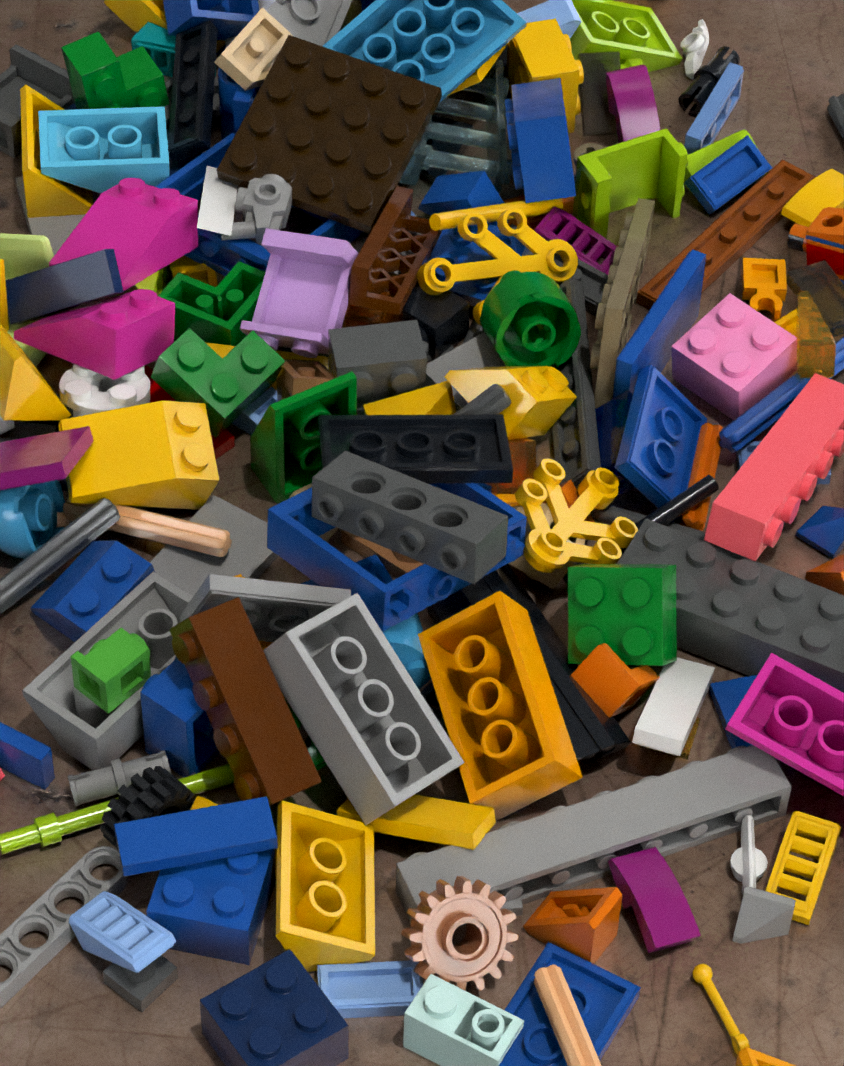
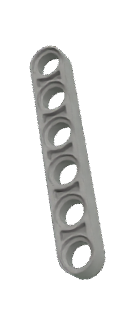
[0,846,128,1009]

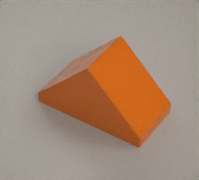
[523,887,622,964]

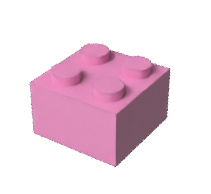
[671,293,797,420]

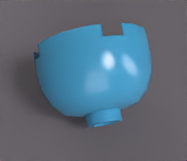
[0,480,65,559]

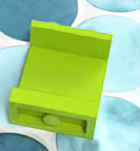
[573,128,689,239]

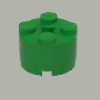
[480,270,581,367]

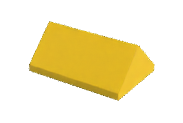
[20,84,93,218]
[0,324,71,421]
[276,800,375,972]

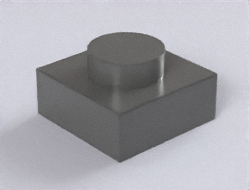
[103,940,178,1012]

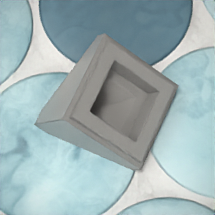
[733,886,796,944]

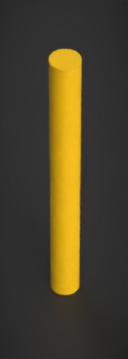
[429,198,563,231]

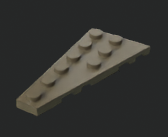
[590,198,655,429]

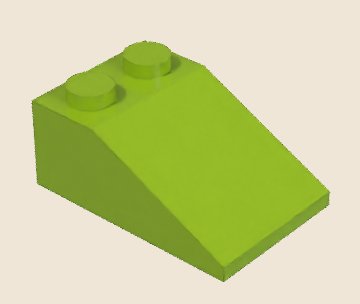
[570,0,683,84]

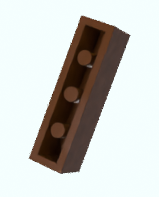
[169,597,322,806]

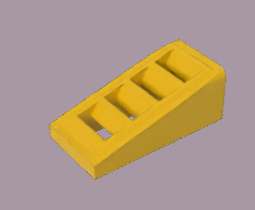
[765,811,841,925]

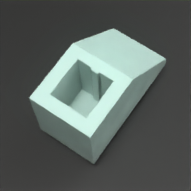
[403,974,524,1066]

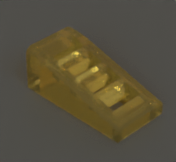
[796,291,836,378]

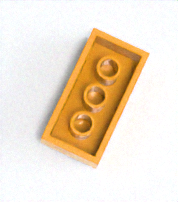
[418,591,583,820]

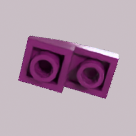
[605,64,661,143]
[608,847,701,953]

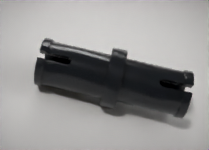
[678,46,740,115]

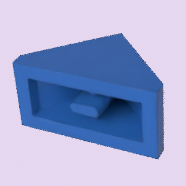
[418,171,510,226]

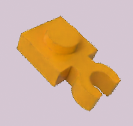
[741,258,787,322]

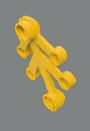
[417,208,578,325]
[515,459,638,573]

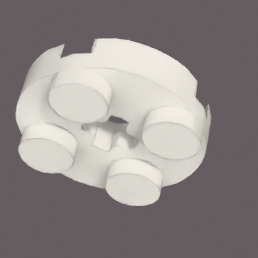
[59,363,150,417]

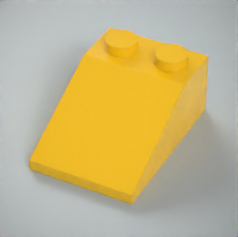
[58,400,219,510]

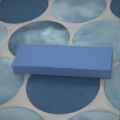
[684,63,744,154]

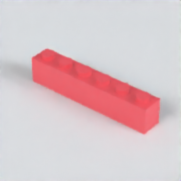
[704,373,844,562]

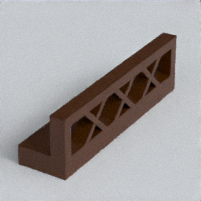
[348,186,442,315]

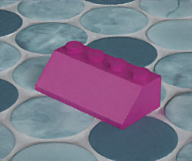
[725,653,844,796]

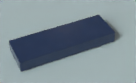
[6,249,124,325]

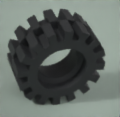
[101,766,196,849]

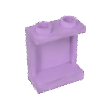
[240,228,359,358]

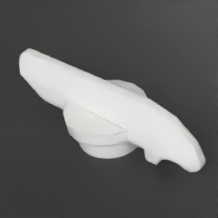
[680,19,709,79]
[730,815,768,894]

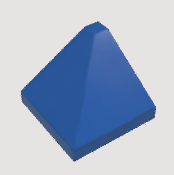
[795,506,844,559]

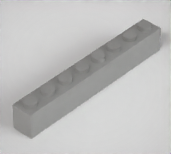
[396,745,792,926]

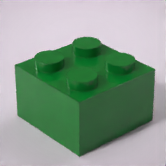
[568,564,677,666]

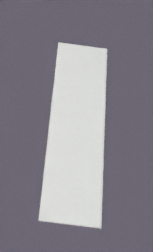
[197,166,238,236]

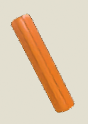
[680,422,723,531]

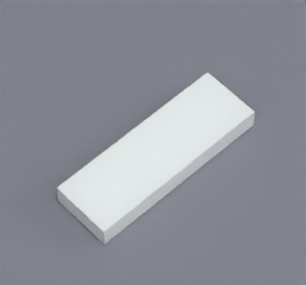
[632,657,715,756]

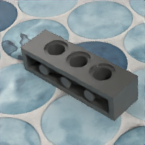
[312,451,508,584]

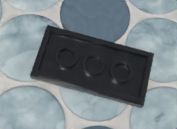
[318,414,513,484]

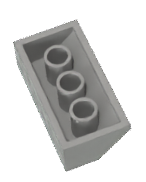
[22,571,193,770]

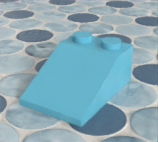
[38,106,170,193]

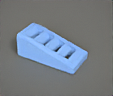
[69,891,176,973]

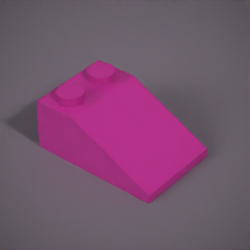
[49,178,198,291]
[14,289,175,380]

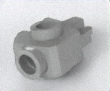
[221,174,292,245]

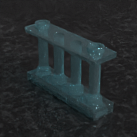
[400,59,513,193]

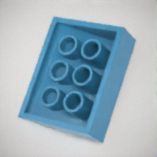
[323,0,527,103]

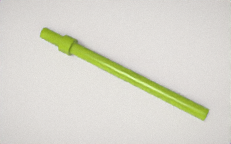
[0,764,235,854]

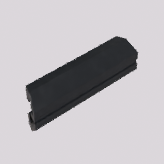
[427,564,631,761]

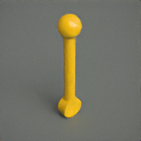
[692,964,750,1055]

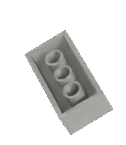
[263,593,465,826]

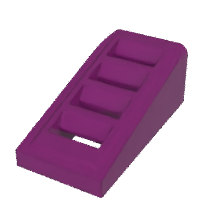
[535,206,617,275]

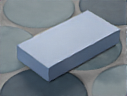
[317,960,423,1019]

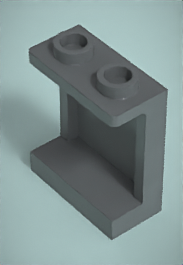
[0,45,75,158]

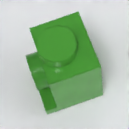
[70,628,151,714]

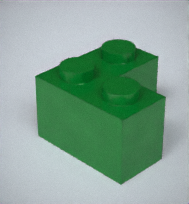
[61,31,170,109]
[158,261,265,346]
[151,328,285,438]

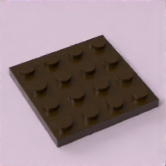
[216,35,442,234]

